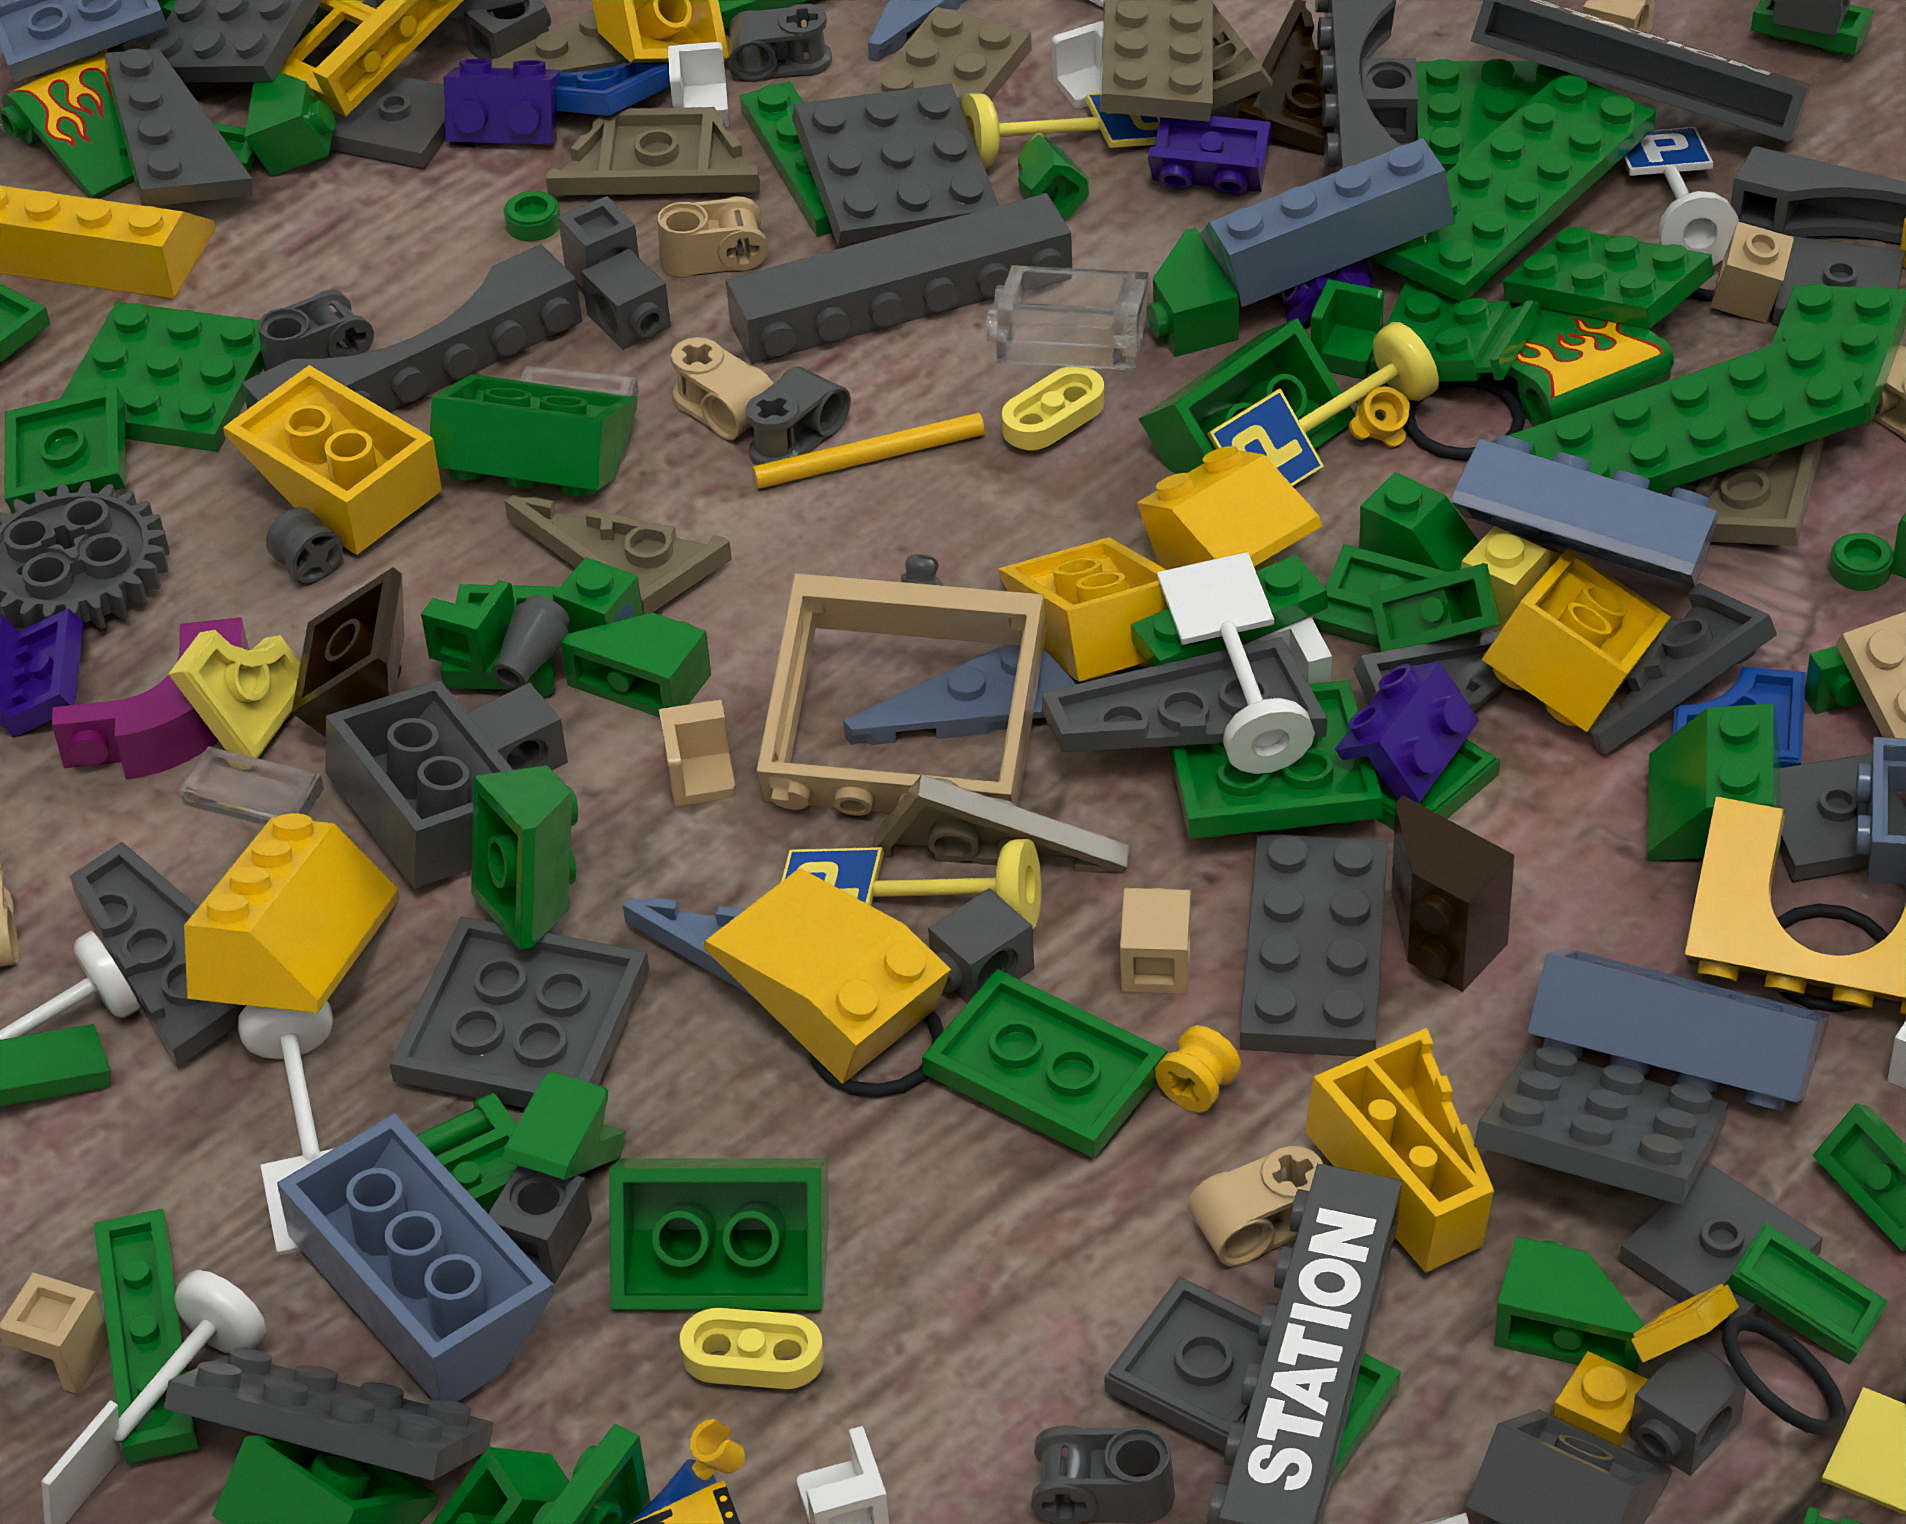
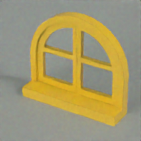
[279,0,464,116]

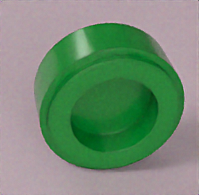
[504,191,560,241]
[1829,533,1894,591]

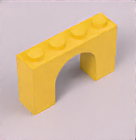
[1684,797,1906,1016]

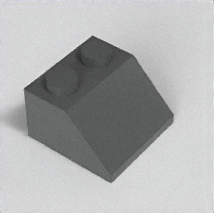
[1466,1409,1673,1524]

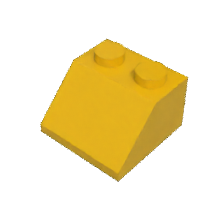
[591,0,729,63]
[1136,446,1322,569]

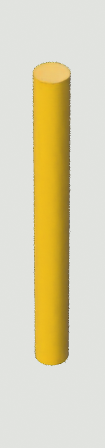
[752,412,985,489]

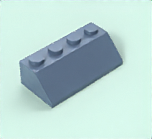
[1200,138,1455,307]
[1451,434,1719,587]
[1527,948,1830,1110]
[277,1113,554,1402]

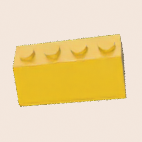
[0,185,216,299]
[184,813,399,1013]

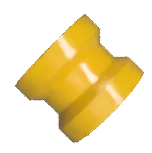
[1155,1025,1241,1113]

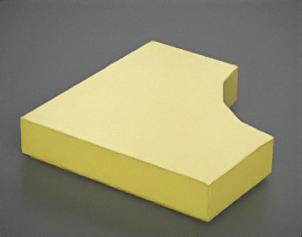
[168,630,301,767]

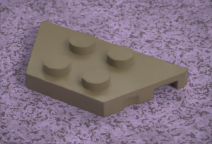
[546,107,760,196]

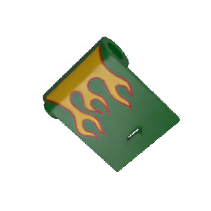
[0,44,135,199]
[1507,301,1674,427]

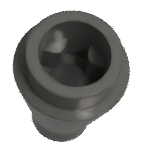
[492,595,570,689]

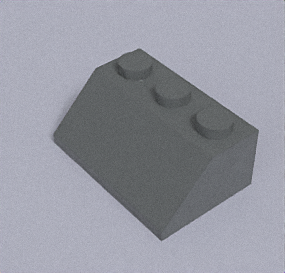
[325,679,513,889]

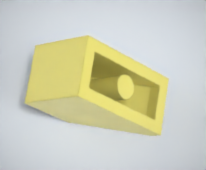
[1461,526,1563,632]

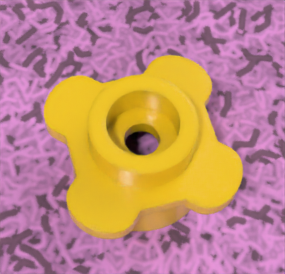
[1349,386,1410,448]

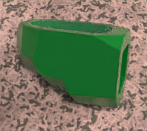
[1018,132,1089,219]

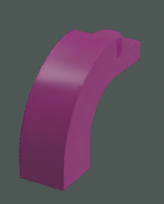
[52,617,249,780]

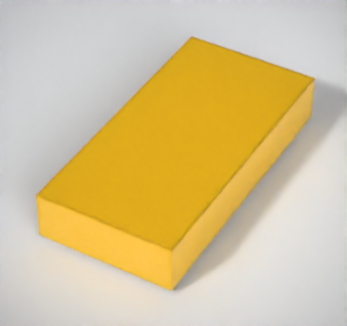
[1631,1283,1739,1363]

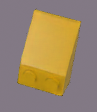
[223,365,442,555]
[999,537,1168,683]
[1482,547,1671,732]
[703,868,951,1084]

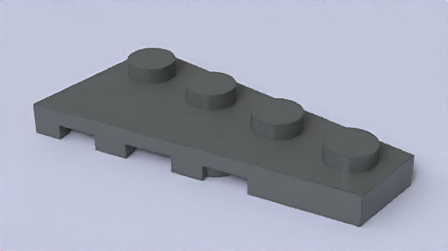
[105,48,253,206]
[1042,637,1327,752]
[70,842,247,1067]

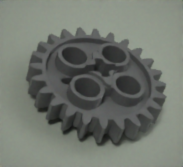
[0,482,170,629]

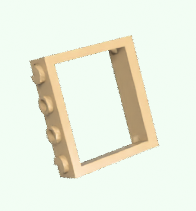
[757,573,1047,816]

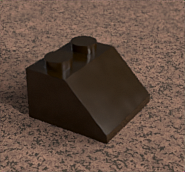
[291,567,404,737]
[1391,796,1514,992]

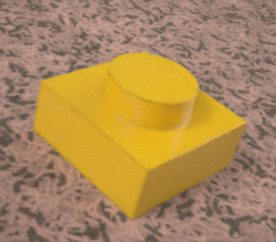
[1553,1351,1649,1446]

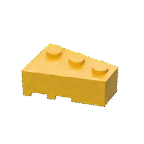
[1305,1028,1494,1273]

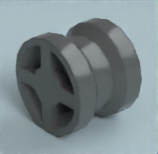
[266,507,343,583]

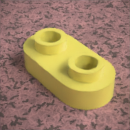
[1002,366,1105,451]
[680,1308,824,1389]

